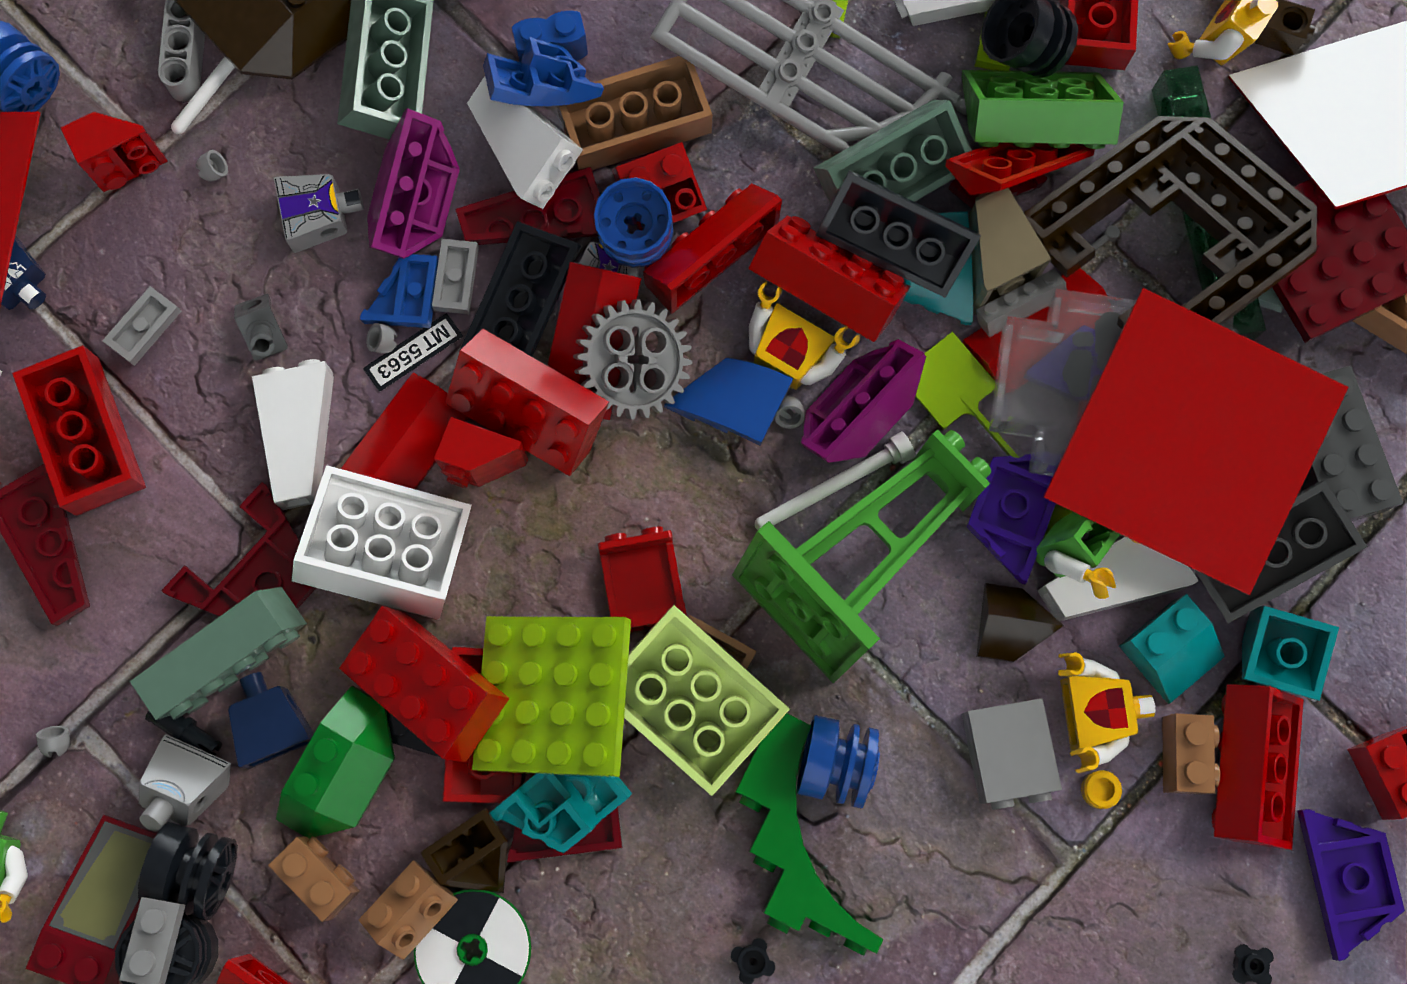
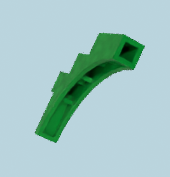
[735,713,884,956]

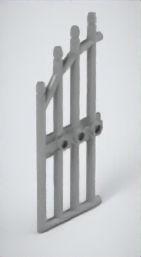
[650,0,967,154]

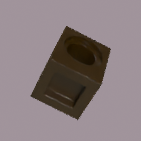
[1254,0,1316,56]

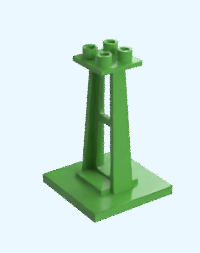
[732,429,991,684]

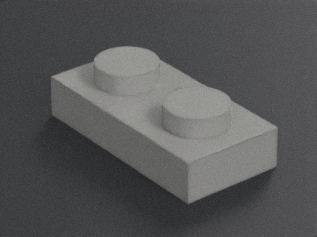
[432,239,479,315]
[102,286,182,366]
[119,897,186,984]

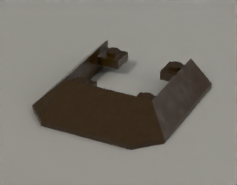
[174,0,351,80]
[1024,116,1317,329]

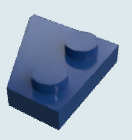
[360,254,439,328]

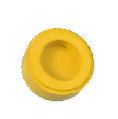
[1081,770,1122,809]

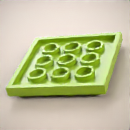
[472,616,631,777]

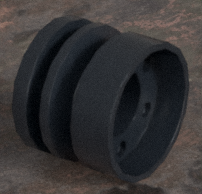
[981,0,1078,78]
[138,822,238,921]
[115,913,218,984]

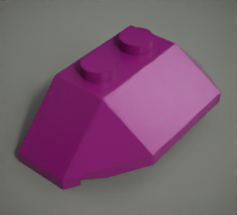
[367,108,460,259]
[801,339,926,463]

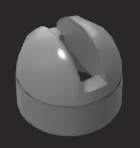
[196,150,228,182]
[366,323,397,354]
[775,396,804,429]
[36,726,70,757]

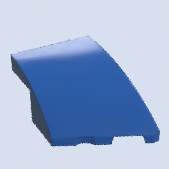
[483,37,604,106]
[664,358,793,446]

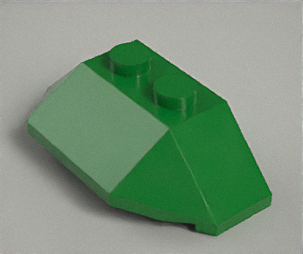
[276,686,395,839]

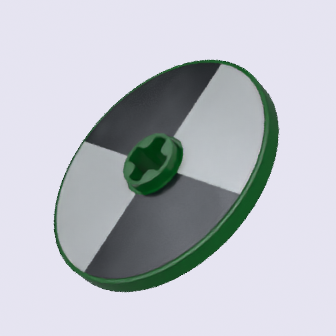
[414,889,532,984]

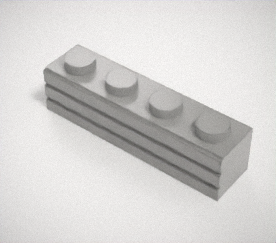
[976,269,1067,337]

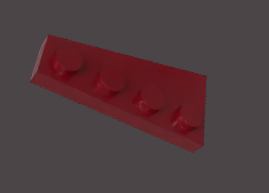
[455,167,600,245]
[0,464,90,626]

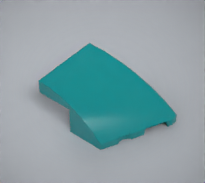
[903,211,973,325]
[490,774,632,854]

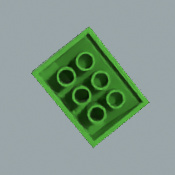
[962,70,1124,149]

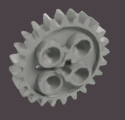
[573,299,693,419]

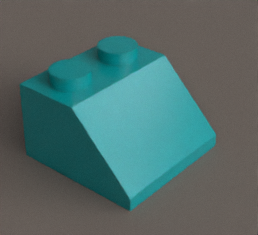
[1119,594,1225,704]
[1242,606,1339,701]

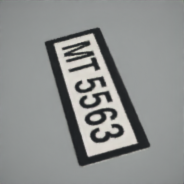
[363,313,463,392]

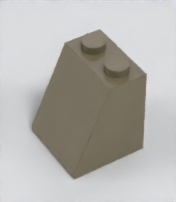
[968,188,1051,315]

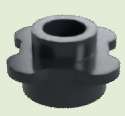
[731,938,775,984]
[1232,944,1274,984]

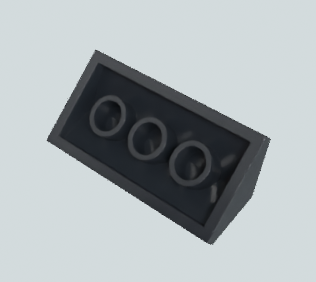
[816,170,981,298]
[459,221,581,357]

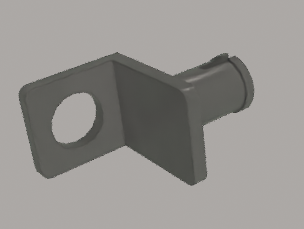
[234,294,288,361]

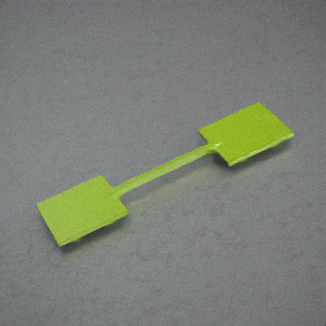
[915,331,1072,537]

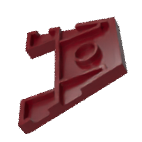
[161,482,316,617]

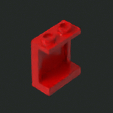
[598,526,687,633]

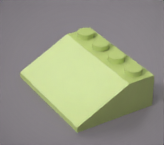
[624,605,790,796]

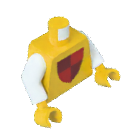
[1167,0,1278,66]
[749,281,860,390]
[1058,652,1155,773]

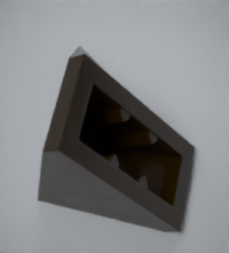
[976,583,1064,662]
[420,808,508,893]

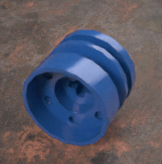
[0,21,60,112]
[594,177,673,268]
[797,715,880,809]

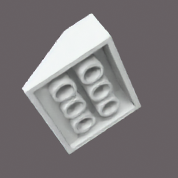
[292,465,472,620]

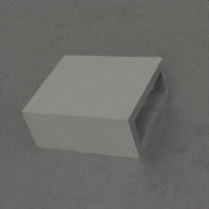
[962,698,1062,810]

